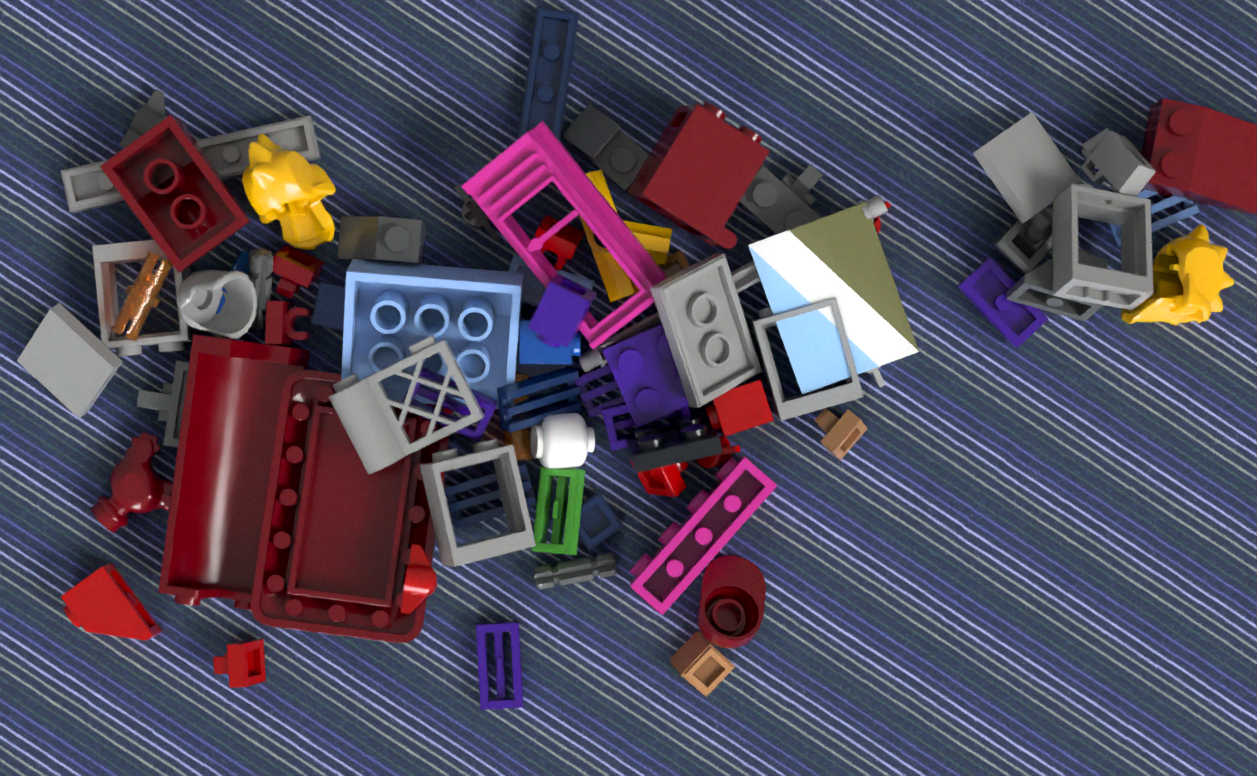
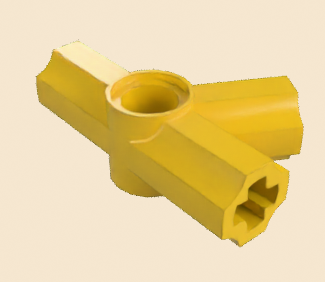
[579,169,672,303]

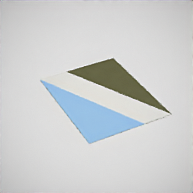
[748,202,919,395]

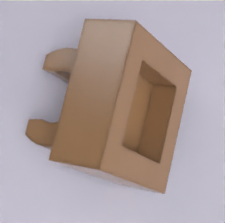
[814,408,868,461]

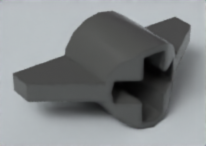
[119,89,165,149]
[454,185,501,242]

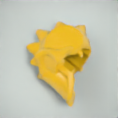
[242,134,336,250]
[1120,224,1234,326]

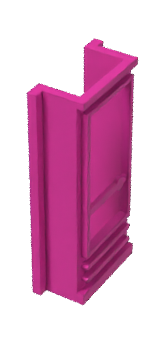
[461,121,668,349]

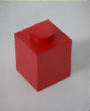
[705,380,774,436]

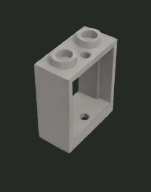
[1052,183,1153,310]
[92,240,196,357]
[750,298,864,421]
[420,439,536,567]

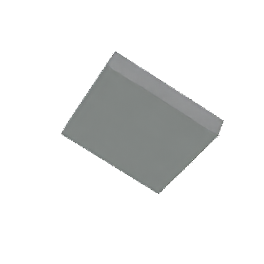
[973,112,1080,224]
[17,303,123,418]

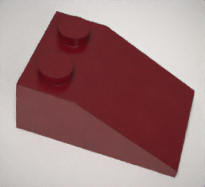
[1141,98,1257,215]
[100,115,250,273]

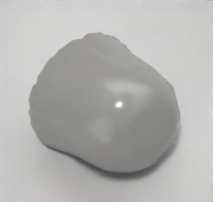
[176,270,257,339]

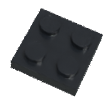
[625,415,722,473]

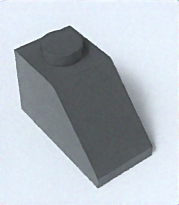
[338,216,426,265]
[1006,249,1108,322]

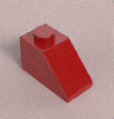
[61,563,162,641]

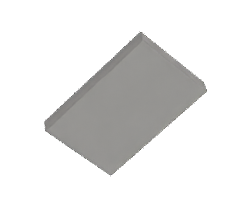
[650,253,762,408]

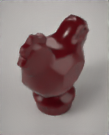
[91,432,173,533]

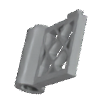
[329,335,484,474]

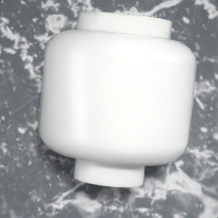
[530,412,595,469]

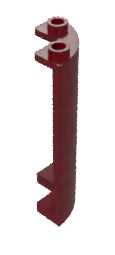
[158,334,310,610]

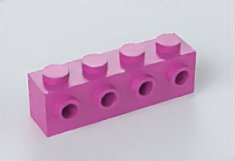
[629,456,777,615]

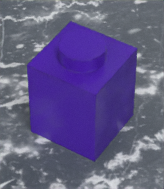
[528,274,597,348]

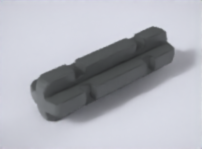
[247,249,274,329]
[534,552,617,589]

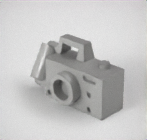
[1081,128,1156,197]

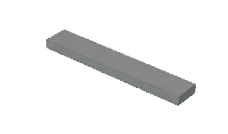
[61,115,321,213]

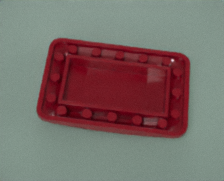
[251,370,453,643]

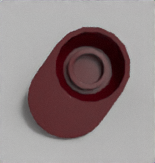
[697,555,766,648]

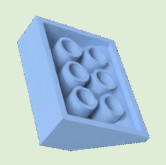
[341,259,524,409]

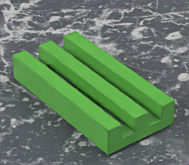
[532,466,585,555]

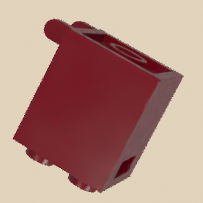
[626,102,770,249]

